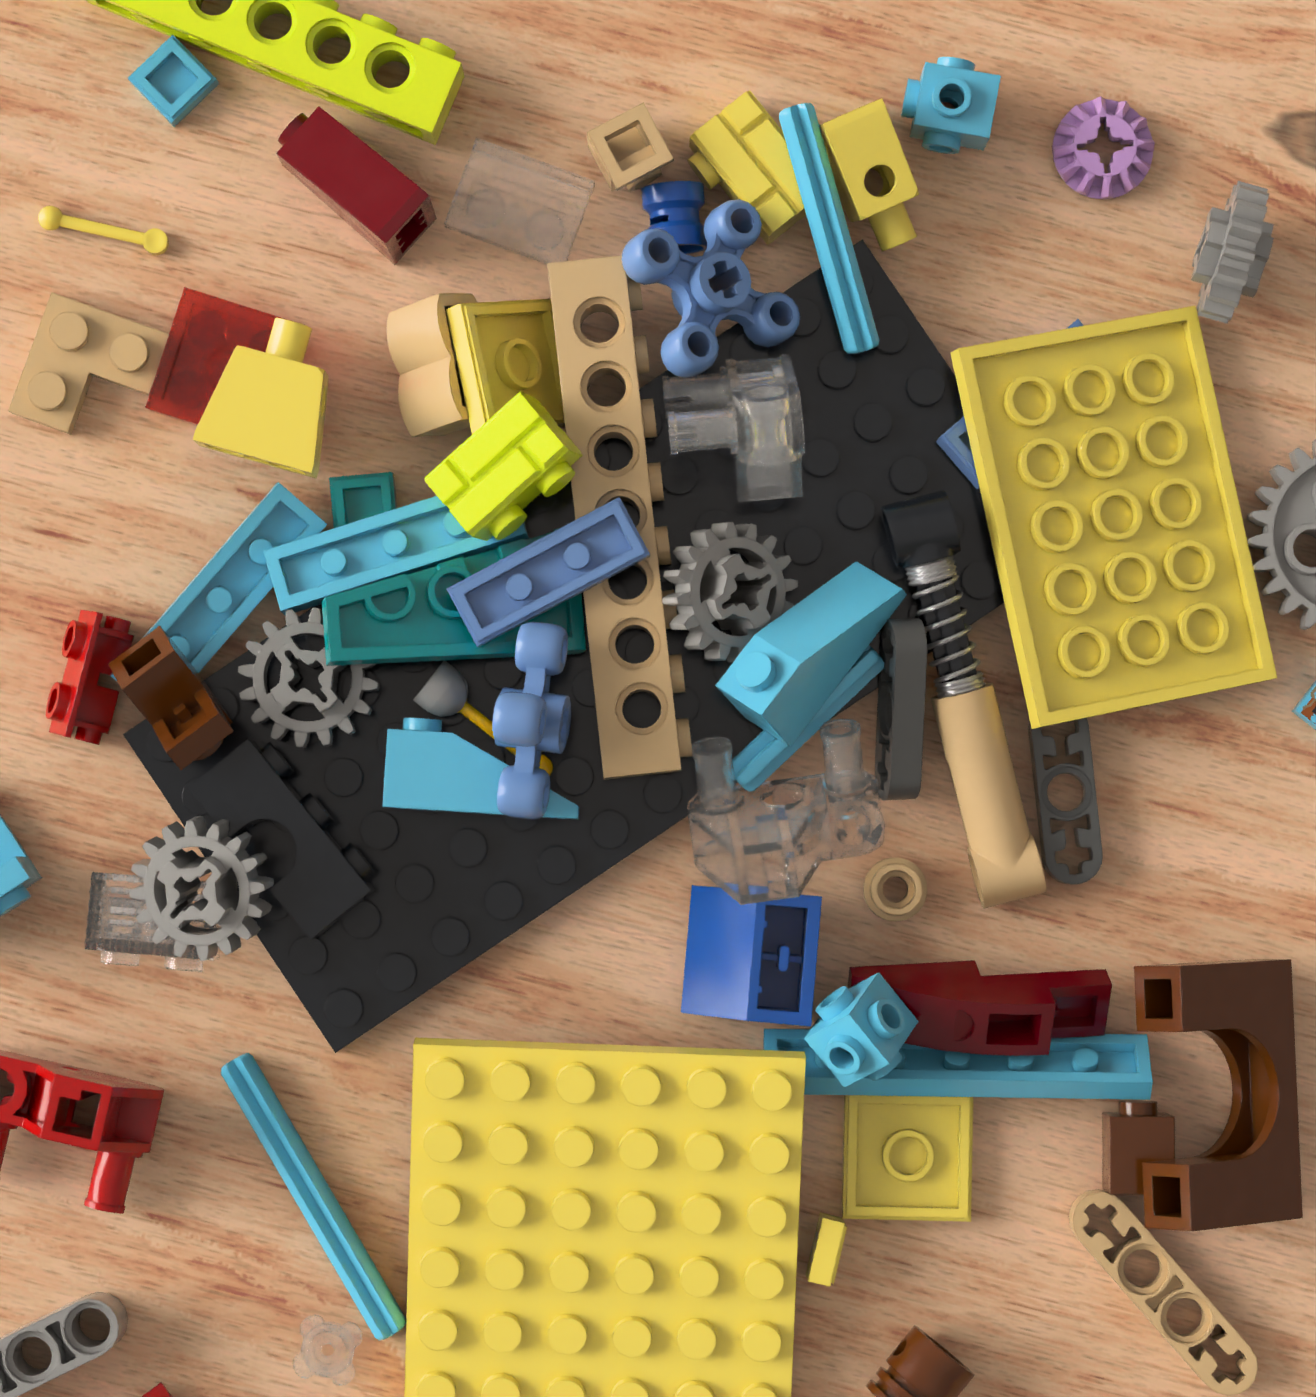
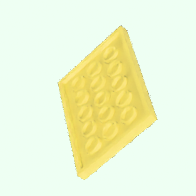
[950,305,1277,729]

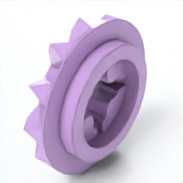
[1052,96,1155,199]

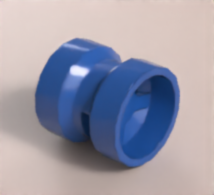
[641,181,707,254]

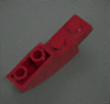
[847,960,1112,1056]

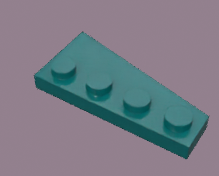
[322,527,586,666]

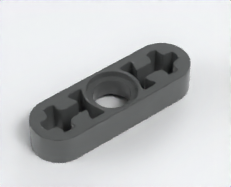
[875,618,927,801]
[1028,718,1103,884]

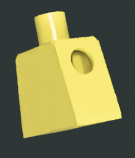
[819,98,919,252]
[193,318,328,479]

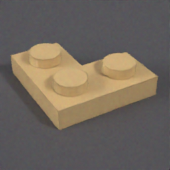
[8,292,174,435]

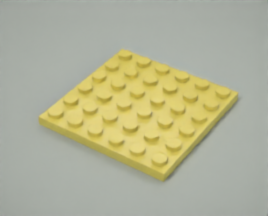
[404,1038,806,1397]

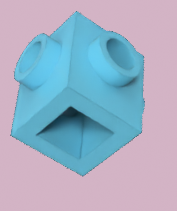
[901,57,1001,154]
[804,972,919,1088]

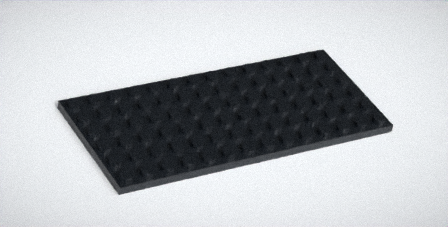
[123,239,1004,1053]

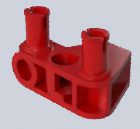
[0,1050,164,1214]

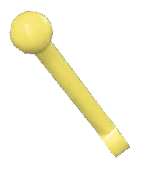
[38,206,169,255]

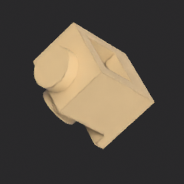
[587,102,674,192]

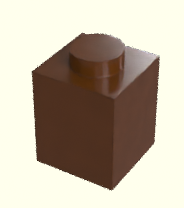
[1102,1100,1175,1195]

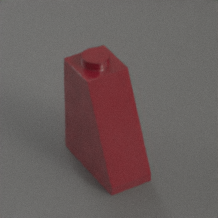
[276,106,437,265]

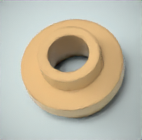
[863,858,927,921]

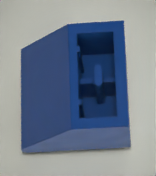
[681,885,822,1026]

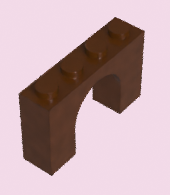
[1134,959,1303,1231]

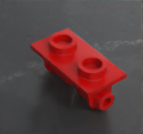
[46,610,134,745]

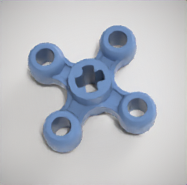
[621,199,800,378]
[492,622,571,819]

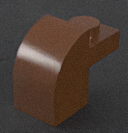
[108,626,234,770]

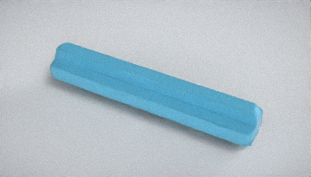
[727,645,884,792]

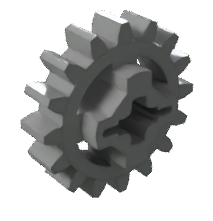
[1191,181,1274,323]
[662,522,798,662]
[238,607,380,748]
[129,816,274,961]

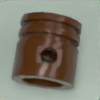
[866,1325,975,1397]

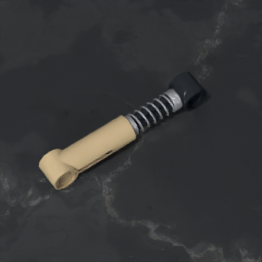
[881,490,1047,909]

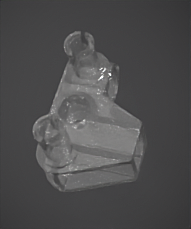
[662,354,805,502]
[687,719,885,905]

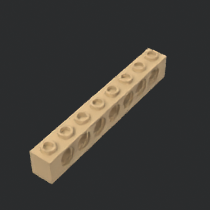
[547,255,692,780]

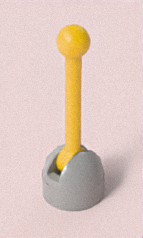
[413,660,553,776]

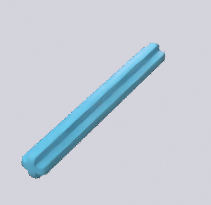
[221,1053,406,1341]

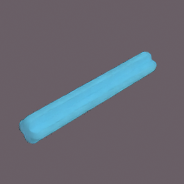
[779,103,879,354]

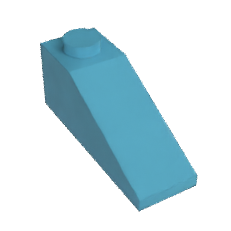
[715,561,907,747]
[382,718,580,820]

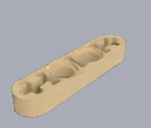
[1068,1189,1258,1396]

